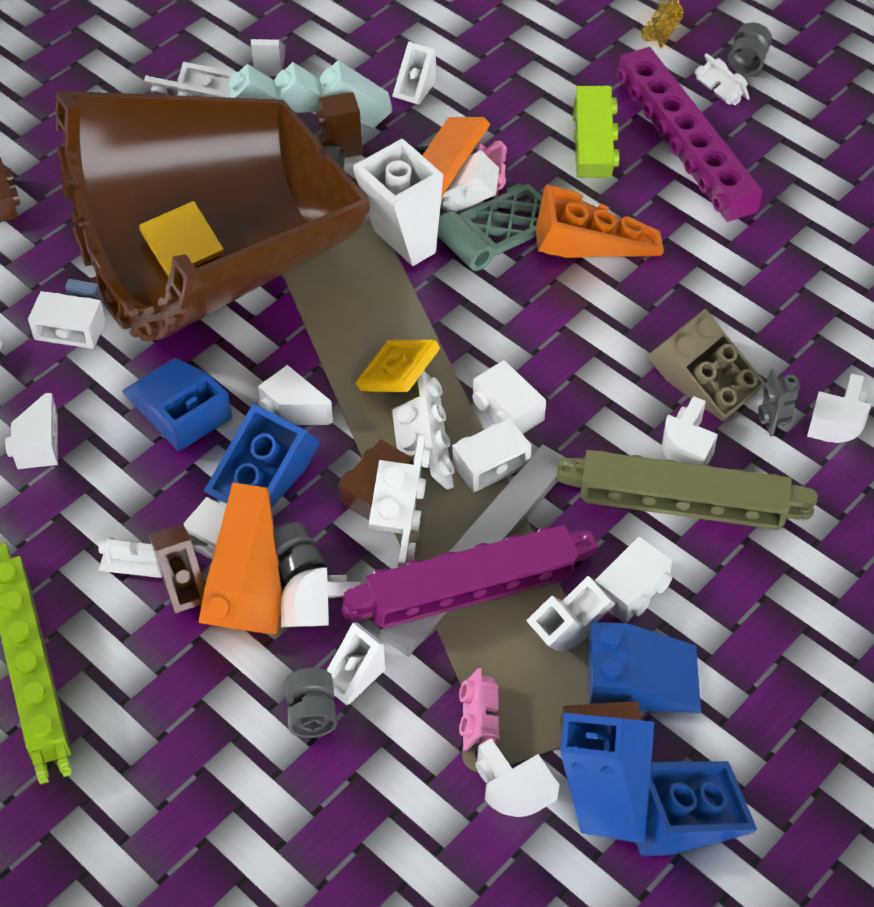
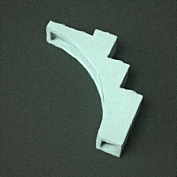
[226,60,392,129]

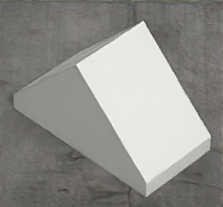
[251,39,285,76]
[392,42,436,105]
[327,622,385,705]

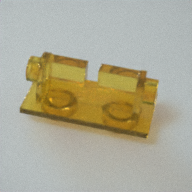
[641,0,683,48]

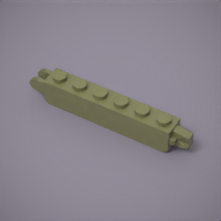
[557,450,818,530]

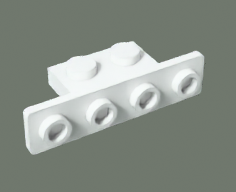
[144,61,236,97]
[392,371,454,490]
[369,435,431,567]

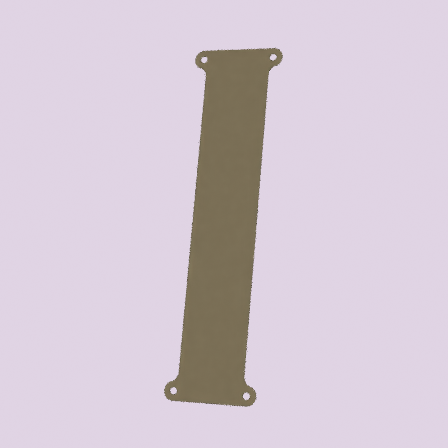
[281,220,646,773]

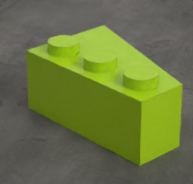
[573,86,619,178]

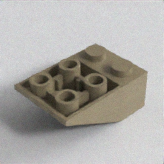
[647,309,766,421]

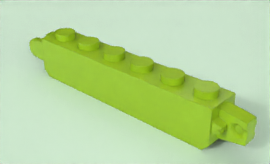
[0,542,72,784]

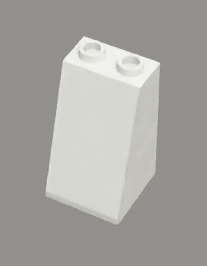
[353,139,443,266]

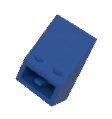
[122,358,232,452]
[560,713,654,843]

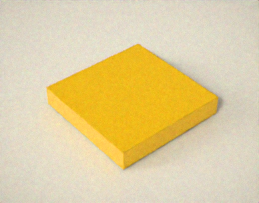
[139,201,224,278]
[355,340,440,392]

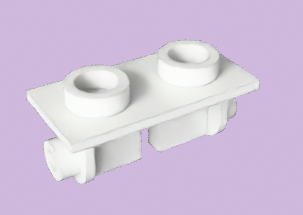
[695,53,749,105]
[99,537,162,578]

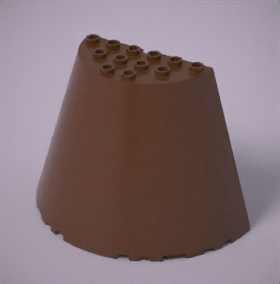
[56,91,370,341]

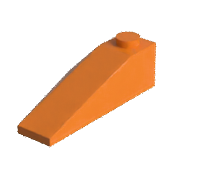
[535,184,664,258]
[199,483,283,635]

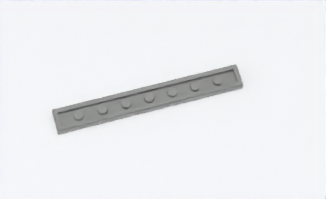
[380,444,566,657]

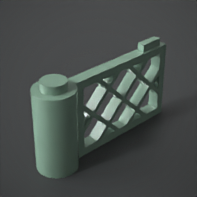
[438,183,542,271]

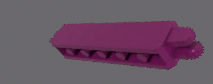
[341,525,598,628]

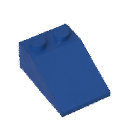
[204,403,321,508]
[587,622,701,713]
[636,761,758,856]

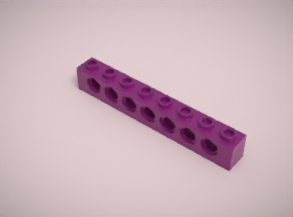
[617,47,763,222]

